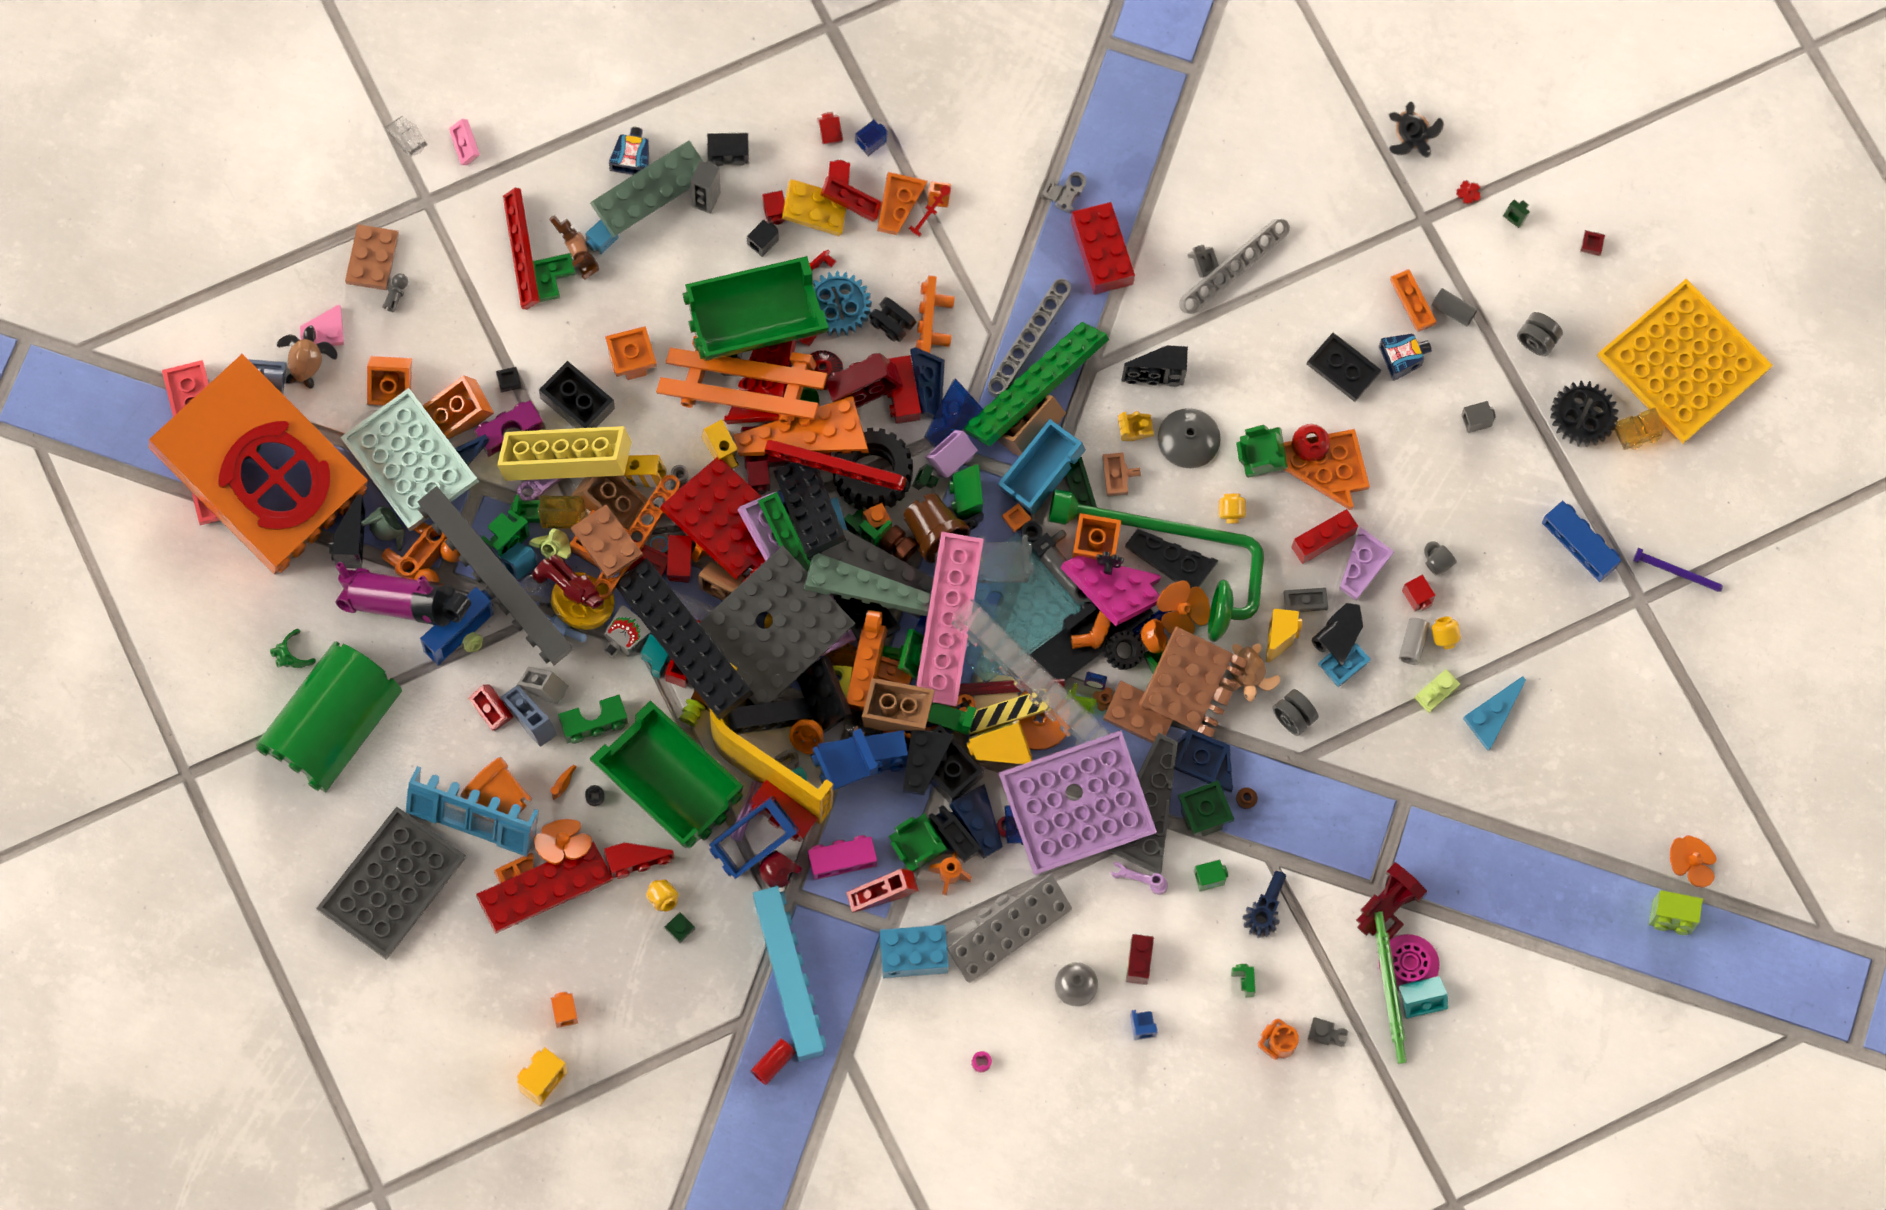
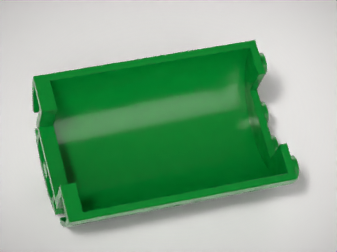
[682,256,829,361]
[256,641,402,793]
[590,700,744,849]

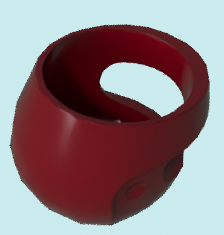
[759,850,803,888]

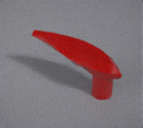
[810,250,836,271]

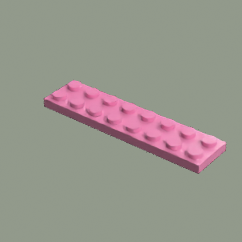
[916,532,984,707]

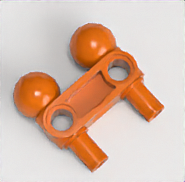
[381,522,460,583]

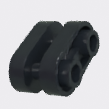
[869,297,917,342]

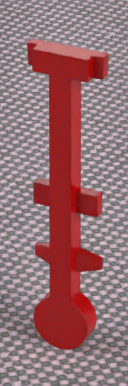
[908,185,951,237]

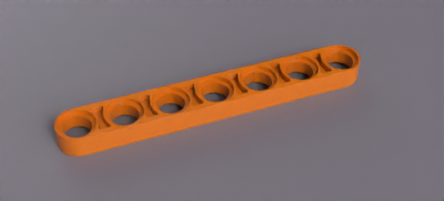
[594,475,680,600]

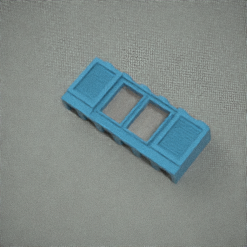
[406,766,539,857]

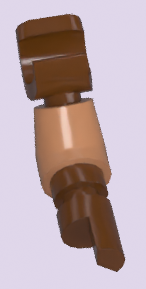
[549,215,599,280]

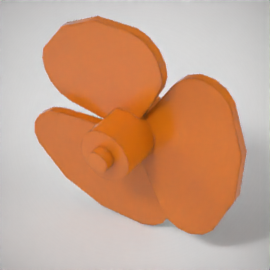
[1157,581,1211,634]
[533,819,592,864]
[1670,835,1717,888]

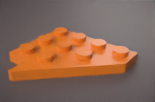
[1283,429,1370,510]

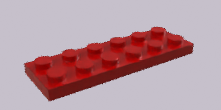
[476,841,613,934]

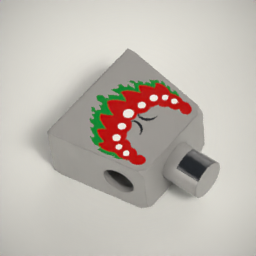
[604,604,653,659]

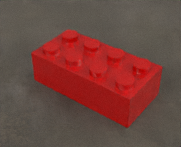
[1070,202,1135,295]

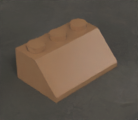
[997,395,1066,456]
[698,561,747,601]

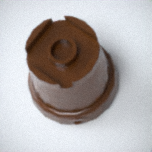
[903,493,971,563]

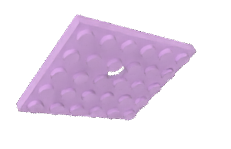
[999,730,1157,875]

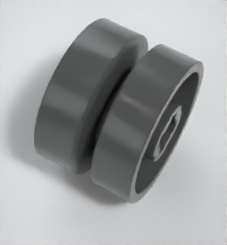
[1517,312,1563,356]
[1272,689,1319,736]

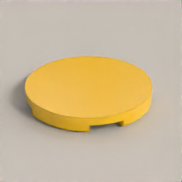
[551,572,615,630]

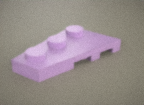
[1339,527,1394,601]

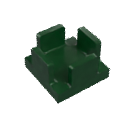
[1178,780,1234,836]

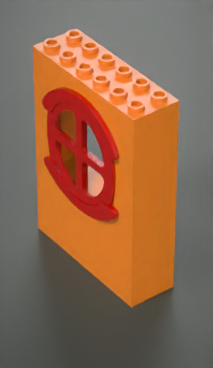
[148,354,368,574]

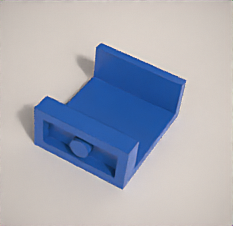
[811,728,878,791]

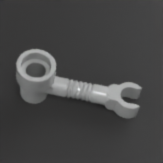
[653,465,688,508]

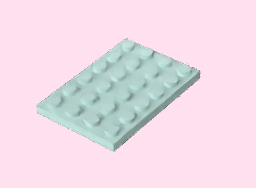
[341,388,479,531]

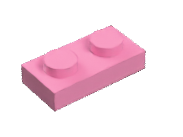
[449,119,480,165]

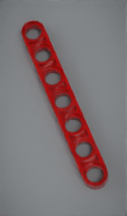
[764,440,907,491]

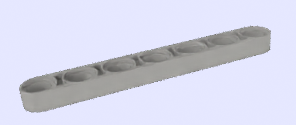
[1179,219,1290,314]
[988,279,1071,398]

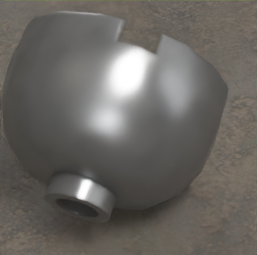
[1055,962,1098,1006]

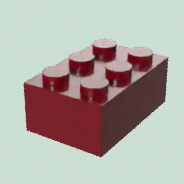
[826,353,903,408]

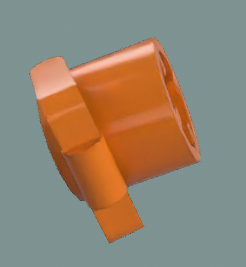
[1257,1019,1299,1060]

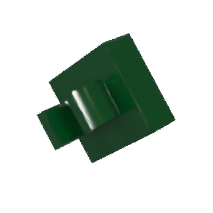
[1503,199,1530,228]
[912,464,939,490]

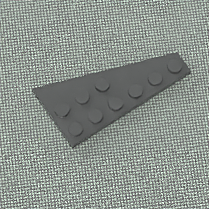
[1107,732,1178,875]

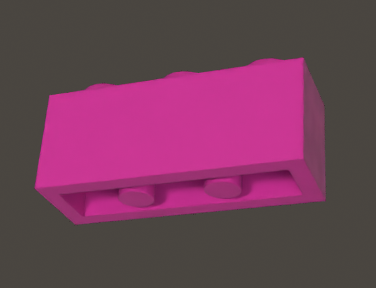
[808,835,877,880]

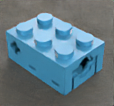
[879,925,949,978]

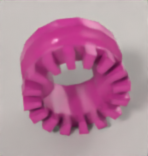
[971,1051,992,1073]

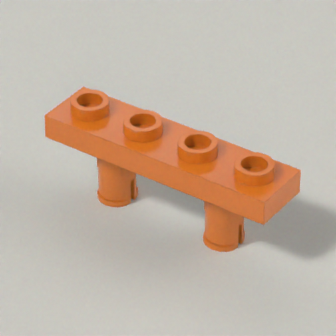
[916,275,955,353]

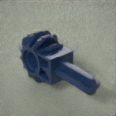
[1242,871,1286,938]

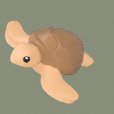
[1219,643,1280,702]

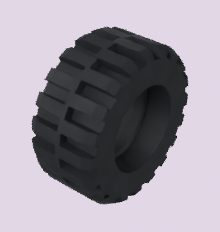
[833,428,913,510]

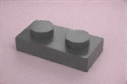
[1283,588,1328,612]

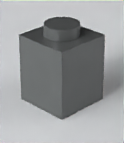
[1461,401,1496,433]

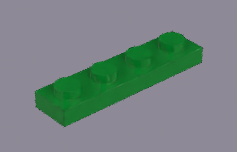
[758,492,811,572]

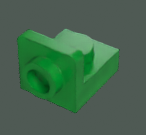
[1231,964,1255,997]

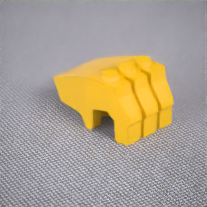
[1118,411,1154,441]

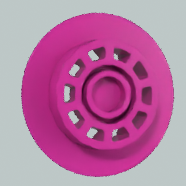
[1379,934,1440,991]

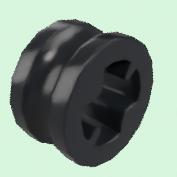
[585,785,605,807]

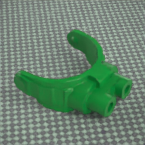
[270,629,316,668]

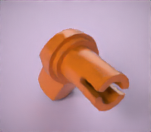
[1071,611,1111,649]

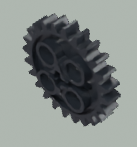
[1550,381,1619,447]

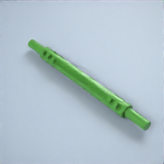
[1374,912,1407,1064]

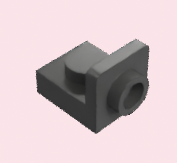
[1187,245,1219,278]

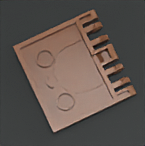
[1140,626,1248,738]

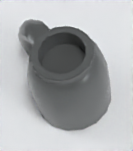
[1424,541,1457,576]

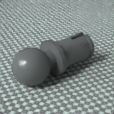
[382,274,408,312]

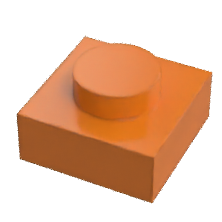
[1002,503,1032,533]

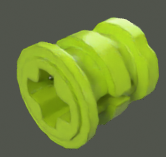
[679,699,706,727]

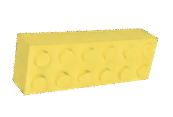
[497,426,632,481]

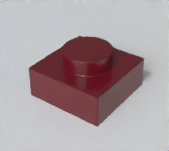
[1580,230,1605,256]

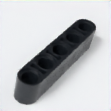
[722,698,813,735]

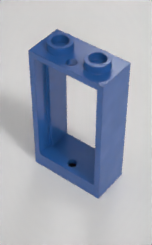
[420,587,494,666]
[709,795,799,879]

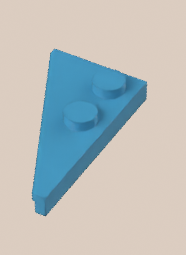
[1463,676,1526,751]

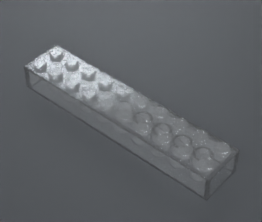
[951,597,1111,745]

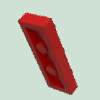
[820,175,882,222]

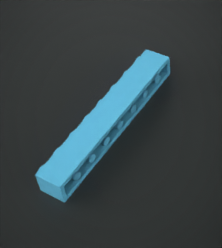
[753,886,827,1062]

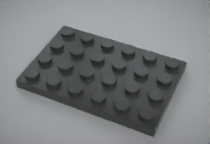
[316,806,466,960]

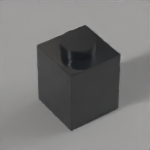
[747,219,779,257]

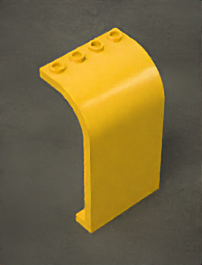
[710,663,833,824]

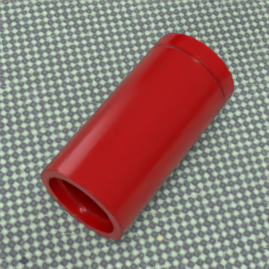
[750,1038,796,1085]

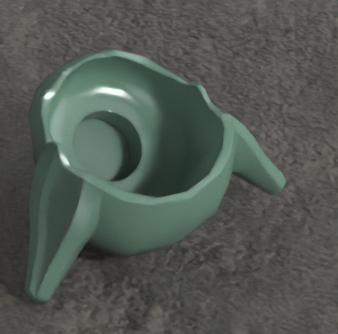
[361,507,404,551]

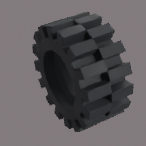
[1104,631,1145,670]

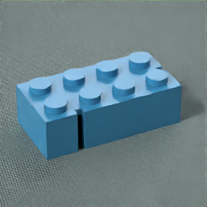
[998,419,1086,515]

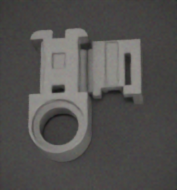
[1040,172,1086,213]

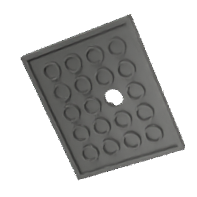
[699,545,856,705]

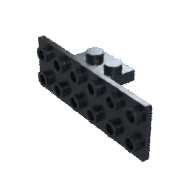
[1029,601,1153,681]

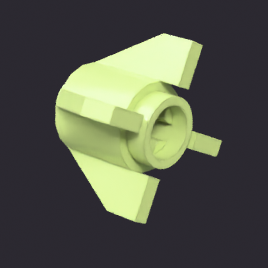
[529,528,571,560]

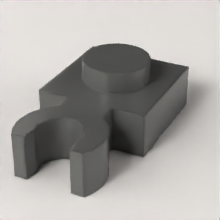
[1307,1017,1348,1046]

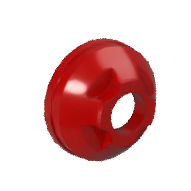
[1292,424,1330,461]

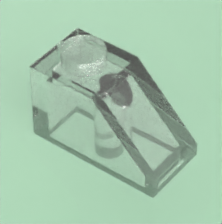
[385,116,428,156]

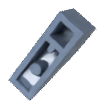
[501,685,558,747]

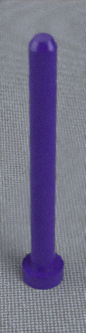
[1633,547,1723,592]

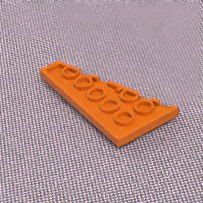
[733,396,869,456]

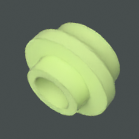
[462,632,483,652]

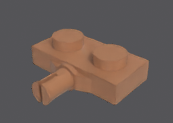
[1102,453,1141,496]

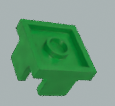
[1236,425,1288,478]
[481,509,530,563]
[888,813,948,873]

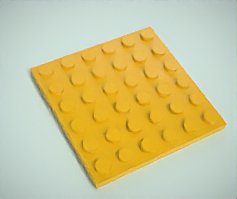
[1597,278,1773,444]

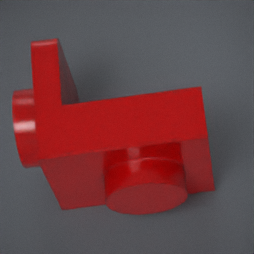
[817,112,843,144]

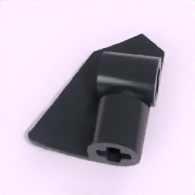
[1311,603,1363,666]

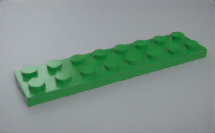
[963,322,1109,447]

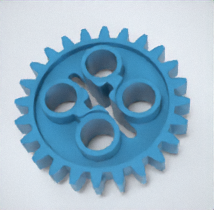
[813,271,872,337]

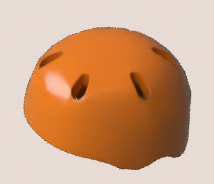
[1141,619,1167,654]
[789,719,824,754]

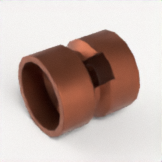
[879,525,919,562]

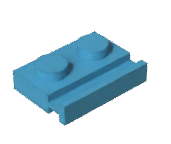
[1318,643,1371,687]

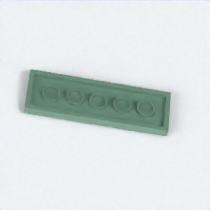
[590,140,704,237]

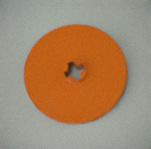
[1018,688,1071,750]

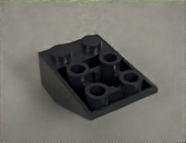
[1121,345,1188,387]

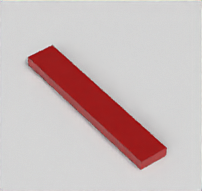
[503,187,539,310]

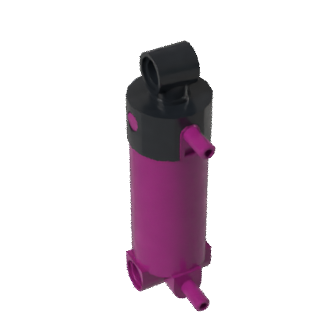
[335,562,471,627]

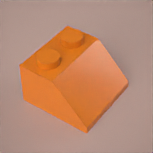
[367,356,412,405]

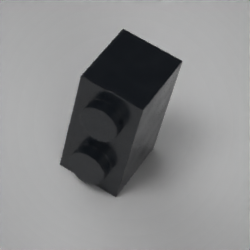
[707,133,749,166]

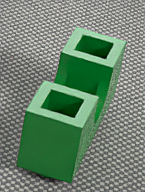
[558,694,628,744]

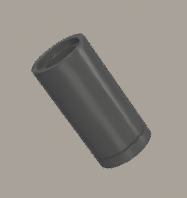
[1431,288,1478,327]

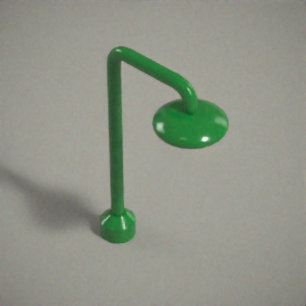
[1048,489,1264,642]

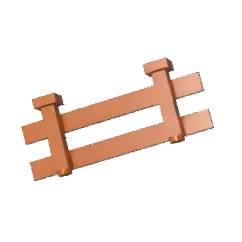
[656,336,828,424]

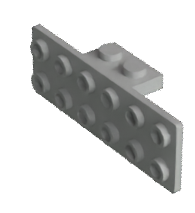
[947,874,1072,983]

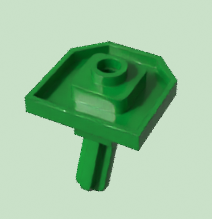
[882,629,924,680]

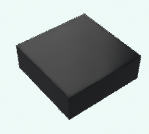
[496,367,521,393]

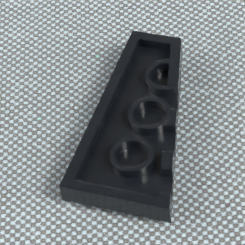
[1125,528,1218,588]

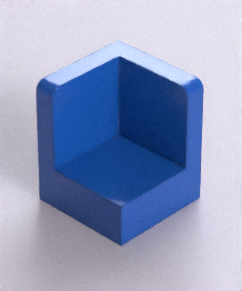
[1130,1010,1157,1040]

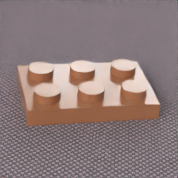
[345,224,399,291]
[571,505,643,579]
[1102,681,1173,744]

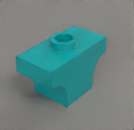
[641,635,671,678]

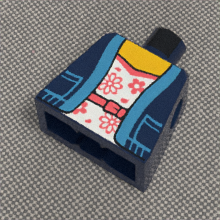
[609,127,649,175]
[1379,333,1432,381]

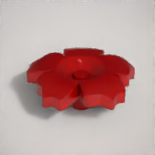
[1456,180,1481,204]

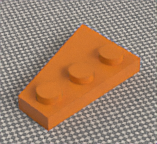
[877,172,928,235]

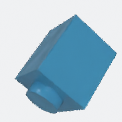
[586,219,619,254]
[500,542,538,579]

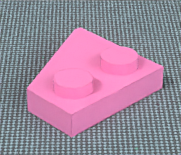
[300,305,344,346]

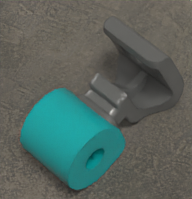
[774,749,807,781]

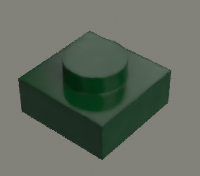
[664,912,695,944]

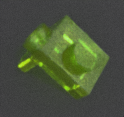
[1066,683,1097,715]

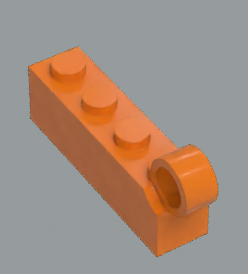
[846,610,888,711]

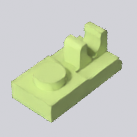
[1414,669,1460,713]

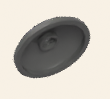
[1158,408,1220,468]

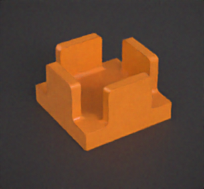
[605,326,657,380]

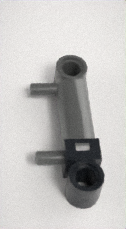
[1021,521,1092,608]

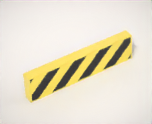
[969,688,1051,735]

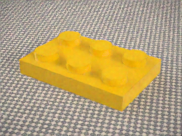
[782,179,846,236]

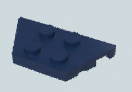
[1174,729,1233,793]

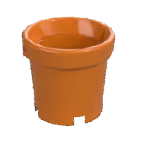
[461,757,532,821]

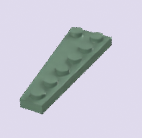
[804,553,931,616]

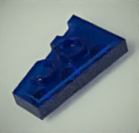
[924,378,983,448]

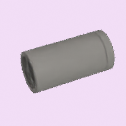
[1399,618,1430,665]

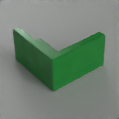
[844,508,892,548]

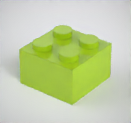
[1649,890,1703,935]

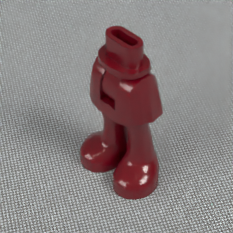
[532,554,604,609]

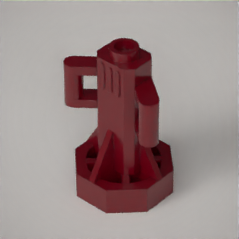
[1356,862,1427,941]

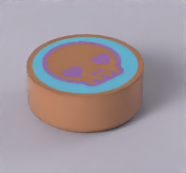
[649,534,668,554]

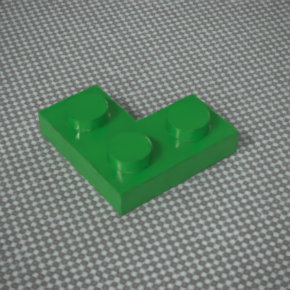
[533,253,576,302]

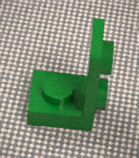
[927,703,976,735]

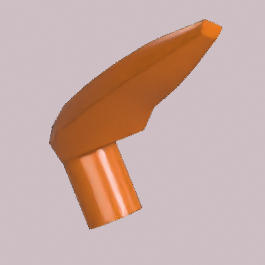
[551,765,577,800]

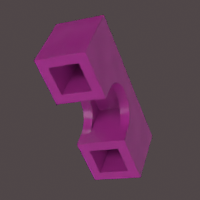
[475,400,544,457]

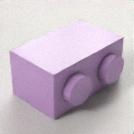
[925,430,978,478]

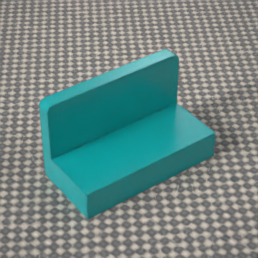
[1399,976,1448,1019]

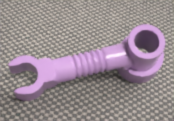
[1110,862,1168,895]

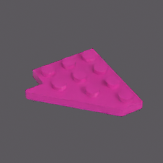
[1061,556,1161,626]

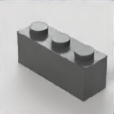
[690,160,720,214]

